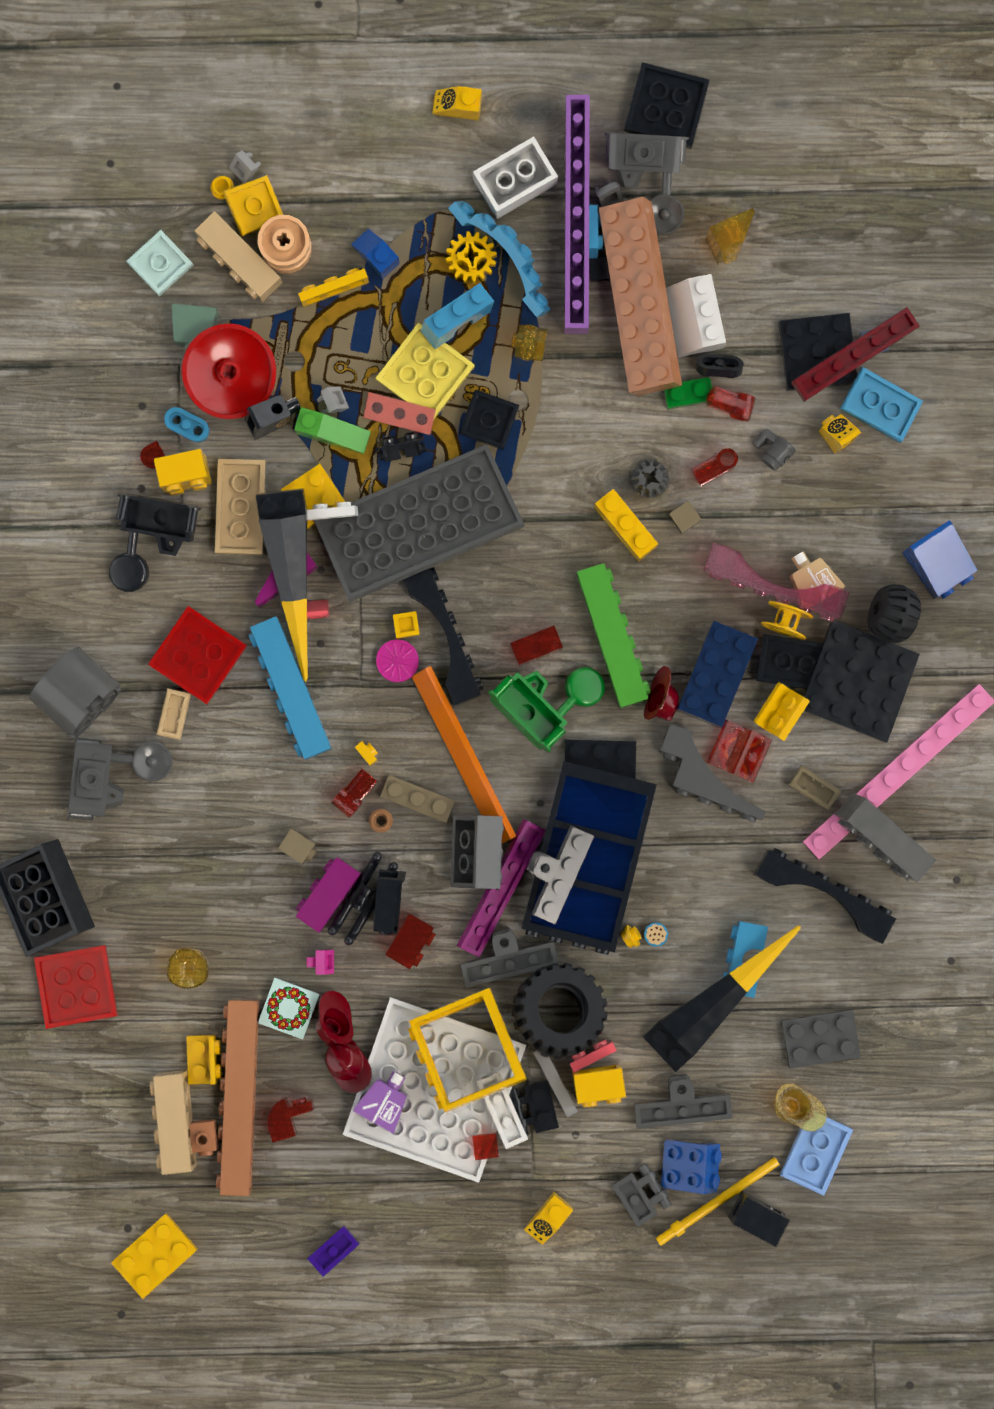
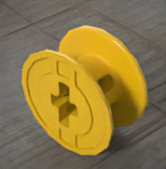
[761,601,813,640]

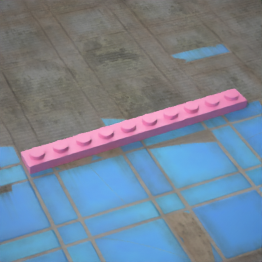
[802,684,994,860]

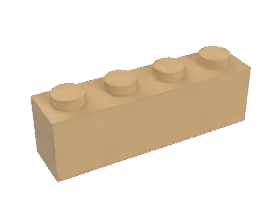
[194,211,282,302]

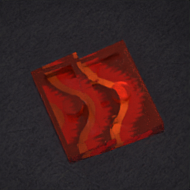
[707,720,772,783]

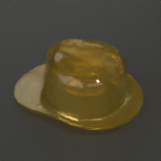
[773,1083,827,1131]

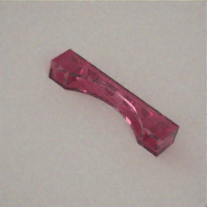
[704,543,851,622]

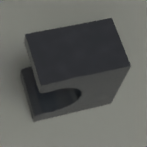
[728,1191,790,1247]

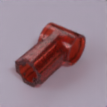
[706,386,756,422]
[691,448,738,487]
[331,769,378,818]

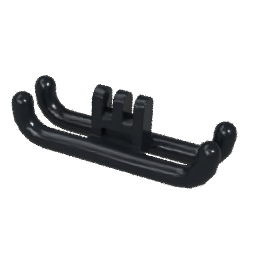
[328,852,398,946]

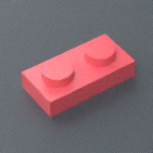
[569,1039,617,1072]

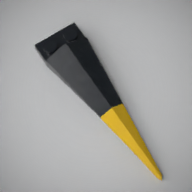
[255,488,308,682]
[643,925,801,1072]

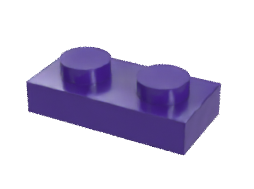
[307,1225,360,1277]

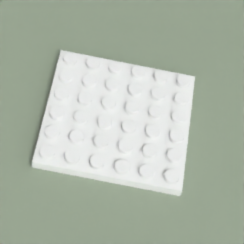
[343,997,526,1183]

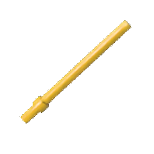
[656,1157,780,1246]

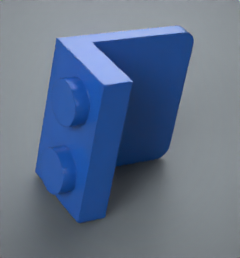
[661,1140,722,1194]

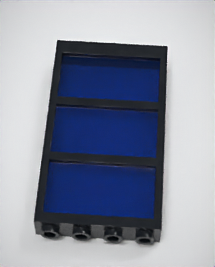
[522,761,657,955]

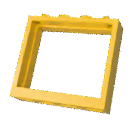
[407,988,527,1113]

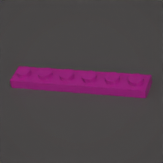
[457,819,546,957]

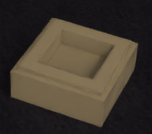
[669,501,702,534]

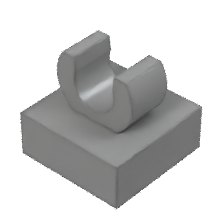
[229,150,261,184]
[317,387,349,414]

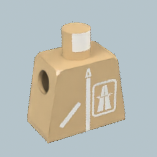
[790,551,845,611]

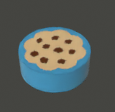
[644,922,668,947]

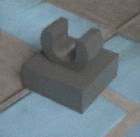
[595,180,624,207]

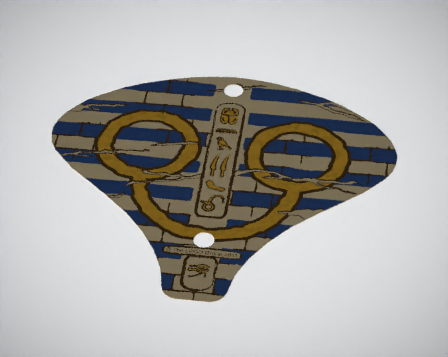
[224,209,542,502]

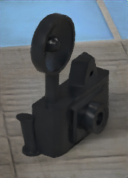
[109,494,201,592]

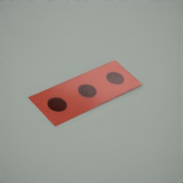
[363,392,436,435]

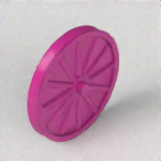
[376,639,419,682]

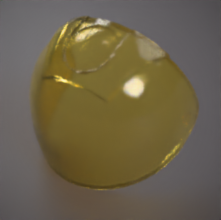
[167,948,209,989]

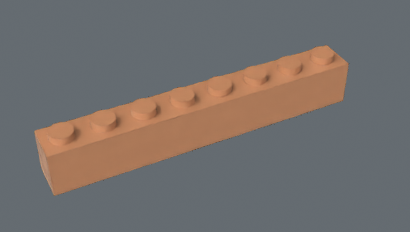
[216,999,259,1196]

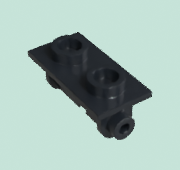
[376,431,426,462]

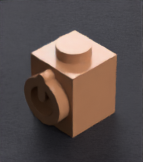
[190,1119,219,1156]

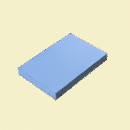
[779,1109,853,1196]

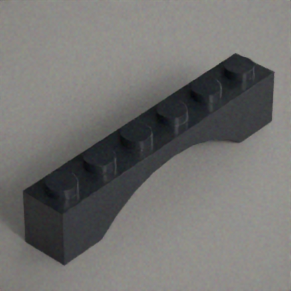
[403,567,483,707]
[753,848,896,944]

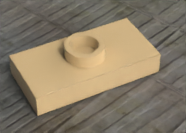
[156,688,191,740]

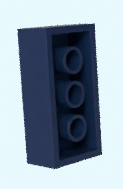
[676,621,758,728]

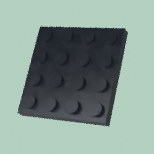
[803,620,920,743]

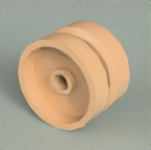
[258,215,312,274]

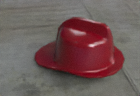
[644,666,679,721]
[316,991,354,1046]
[325,1040,372,1093]

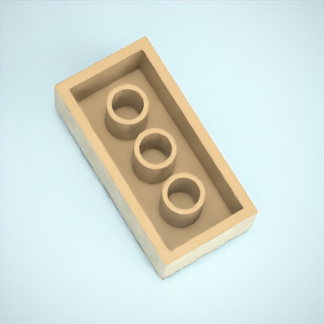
[150,1070,197,1175]

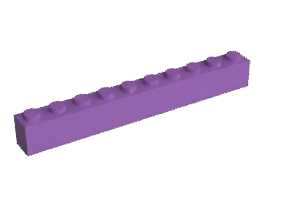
[564,95,590,334]

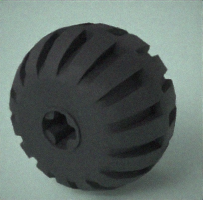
[867,584,921,643]

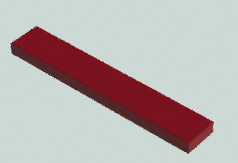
[791,307,920,402]

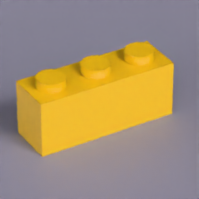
[594,489,658,562]

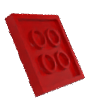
[148,606,248,705]
[34,945,118,1029]

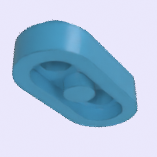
[164,407,210,443]

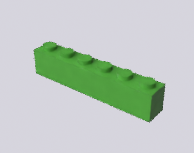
[576,563,651,709]

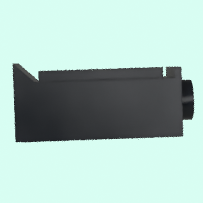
[373,869,406,935]

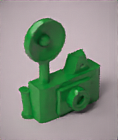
[488,667,605,753]

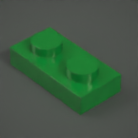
[664,377,714,410]

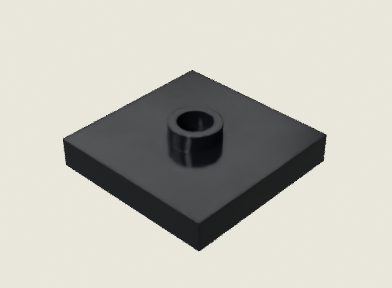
[459,390,520,450]

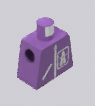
[353,1071,408,1133]

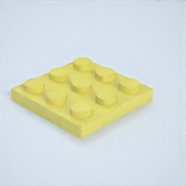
[376,323,475,421]

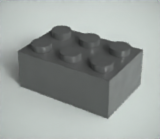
[451,815,504,889]

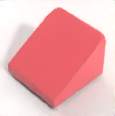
[307,599,329,619]

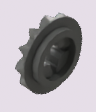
[631,459,669,498]

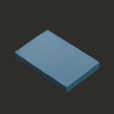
[840,367,923,443]

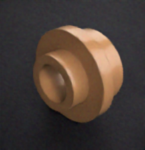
[369,809,393,833]

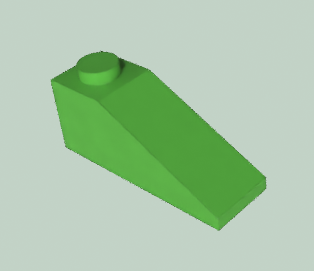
[294,407,371,454]

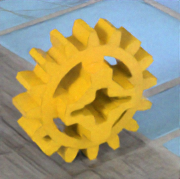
[446,231,497,284]

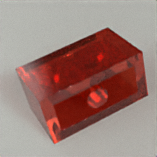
[510,625,563,667]
[385,913,436,969]

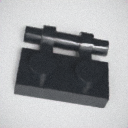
[509,1080,559,1136]

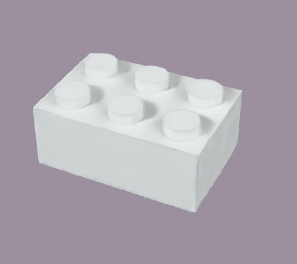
[473,137,558,219]

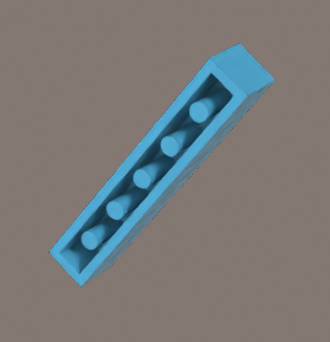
[248,616,332,760]

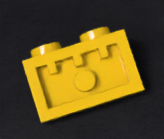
[754,682,810,741]
[186,1034,222,1085]

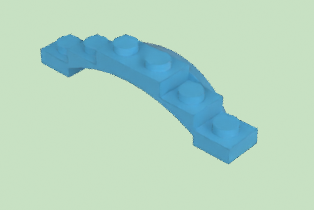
[448,201,551,317]

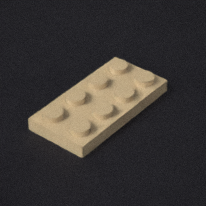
[215,459,266,555]

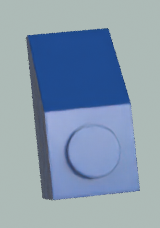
[351,229,400,279]

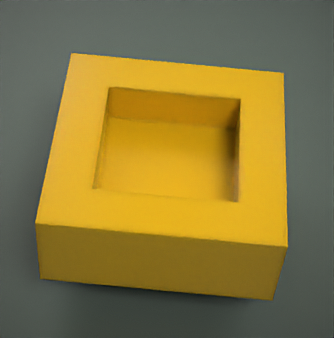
[393,611,420,639]
[355,741,378,766]

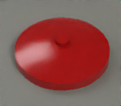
[181,324,276,419]

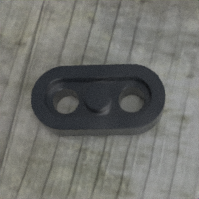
[696,354,744,379]

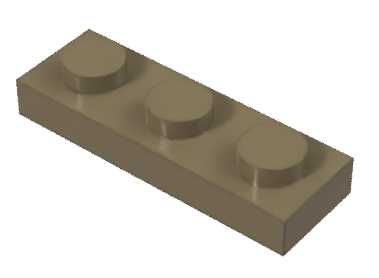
[380,775,455,823]

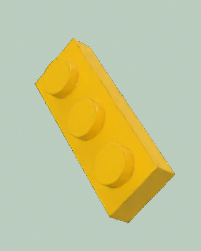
[298,268,369,307]

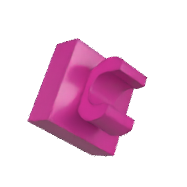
[306,950,334,975]

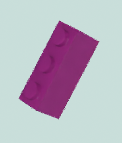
[295,857,362,933]

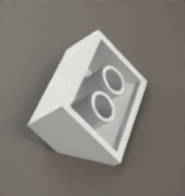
[666,274,726,358]

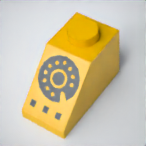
[433,86,482,121]
[819,414,861,454]
[524,1191,573,1245]

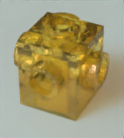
[511,325,548,361]

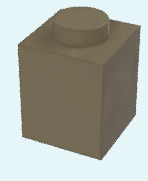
[278,828,317,864]

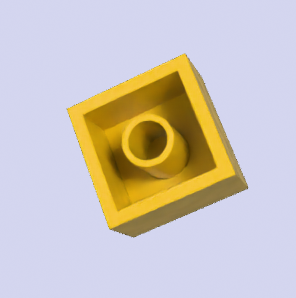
[154,449,212,496]
[572,1064,626,1107]

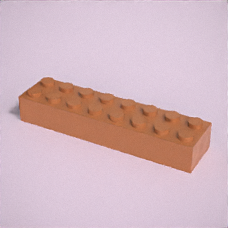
[599,197,682,396]

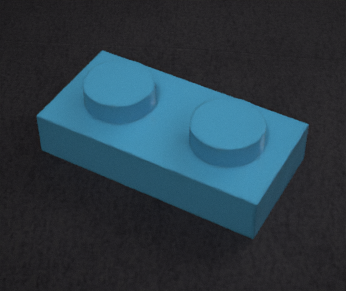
[589,205,603,258]

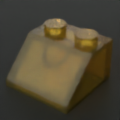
[706,208,755,264]

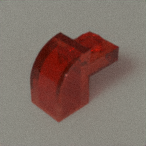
[267,1097,315,1143]

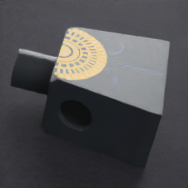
[245,395,301,440]

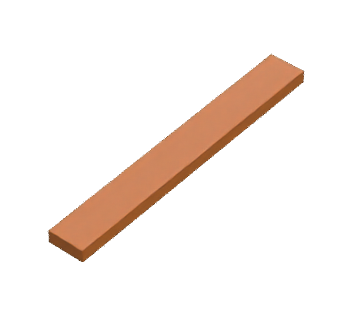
[412,666,516,844]

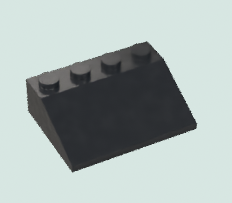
[0,839,95,957]

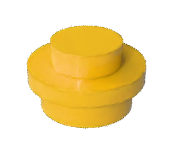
[211,176,234,200]
[620,925,642,948]

